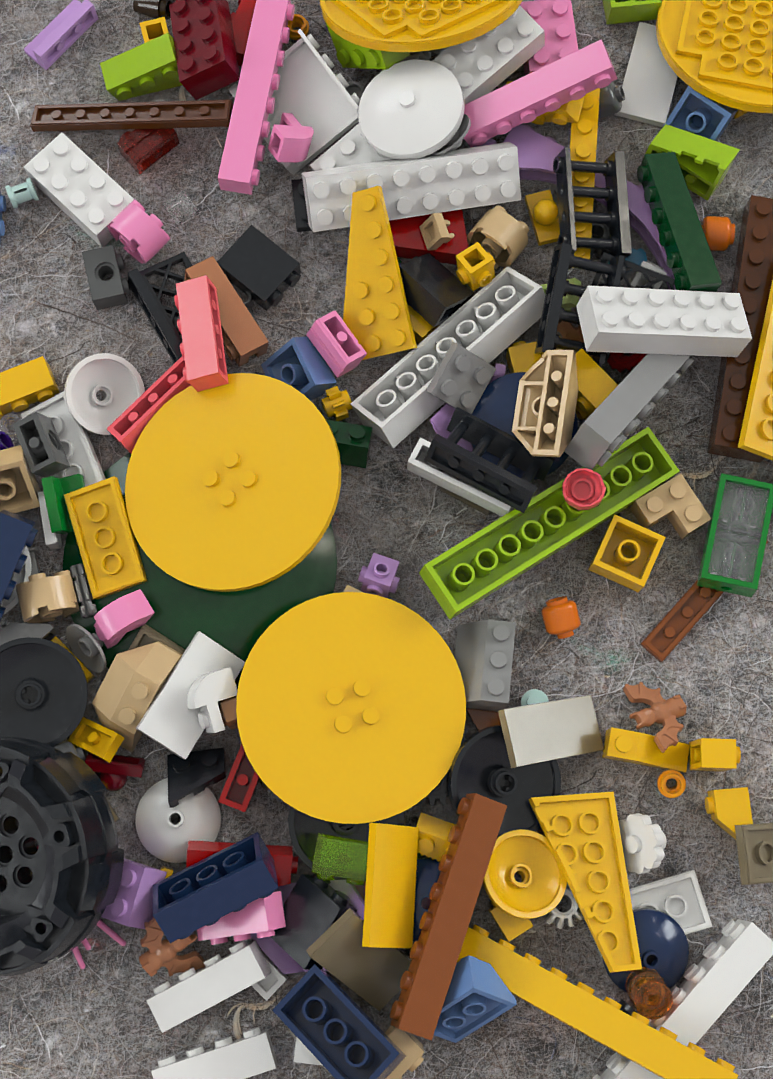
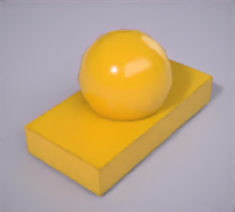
[524,189,560,246]

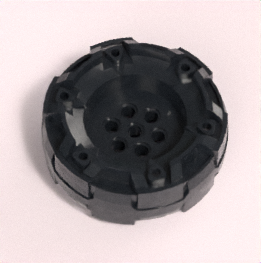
[0,737,124,976]

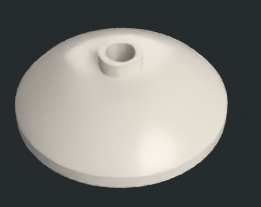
[65,353,145,435]
[135,778,221,863]

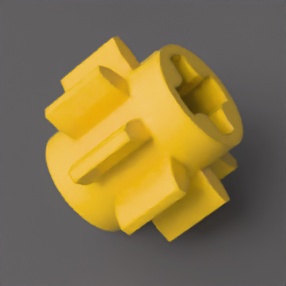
[321,386,353,421]

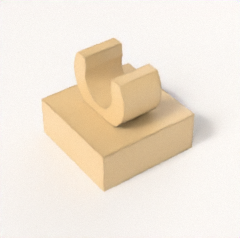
[419,213,455,250]

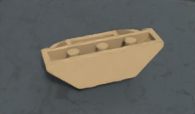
[512,350,578,457]
[92,641,183,753]

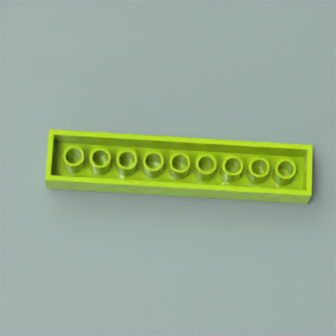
[419,427,680,620]

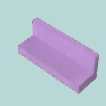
[24,0,98,70]

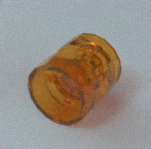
[626,967,673,1020]

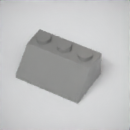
[454,619,516,712]

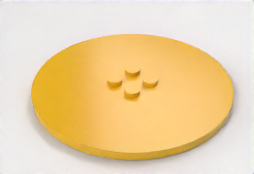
[320,0,523,52]
[656,0,773,113]
[125,373,341,592]
[236,592,466,824]

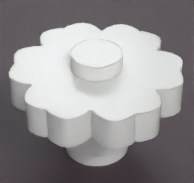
[618,813,667,874]

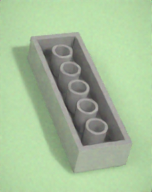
[564,354,695,470]

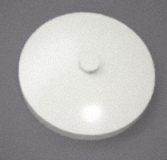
[358,59,465,160]

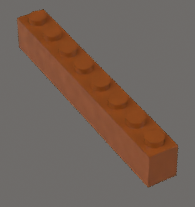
[390,793,507,1041]

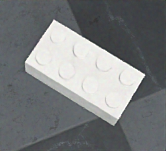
[24,132,134,247]

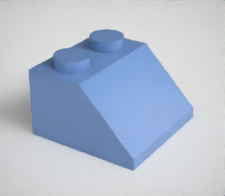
[662,86,738,141]
[261,337,337,400]

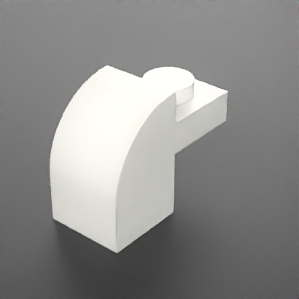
[187,667,237,733]

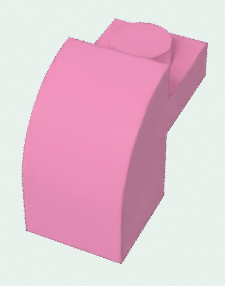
[268,113,314,163]
[94,589,155,649]

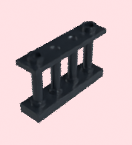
[553,147,632,259]
[535,243,626,365]
[424,407,555,513]

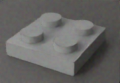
[426,342,496,414]

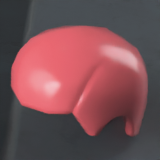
[562,468,606,510]

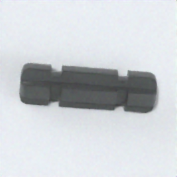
[70,564,97,618]

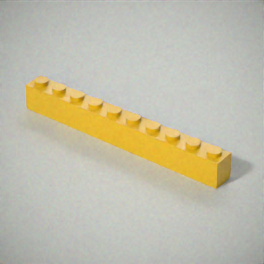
[457,924,739,1079]

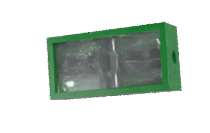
[696,473,773,597]

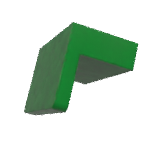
[41,474,85,534]

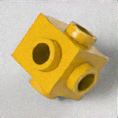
[456,242,496,291]

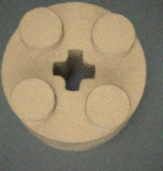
[467,205,529,270]
[16,570,79,623]

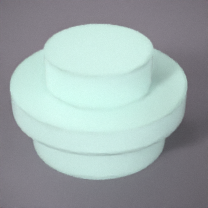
[521,689,549,706]

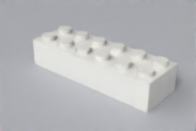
[576,286,752,357]

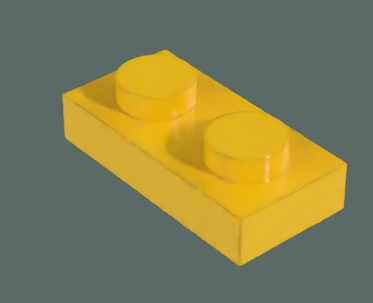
[68,717,125,763]

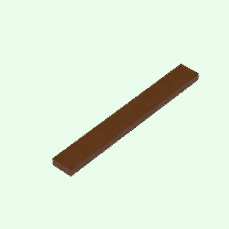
[30,99,234,132]

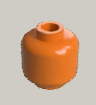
[701,216,735,251]
[541,596,581,639]

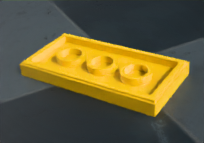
[64,476,147,600]
[362,823,419,948]

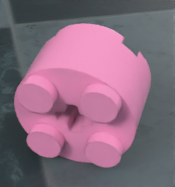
[107,199,170,264]

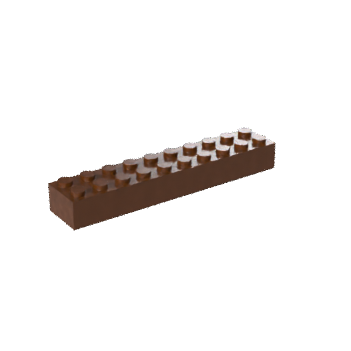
[707,195,773,463]

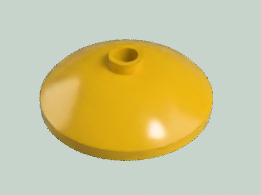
[483,829,567,919]

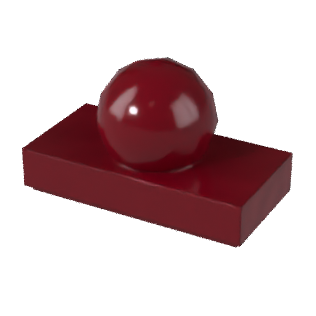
[85,753,146,792]

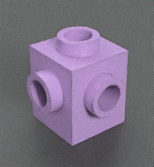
[358,553,400,598]

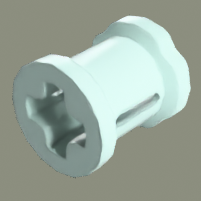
[5,178,39,209]

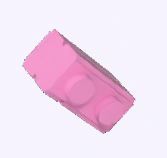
[306,310,367,378]

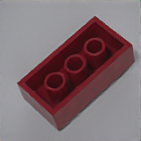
[169,0,240,100]

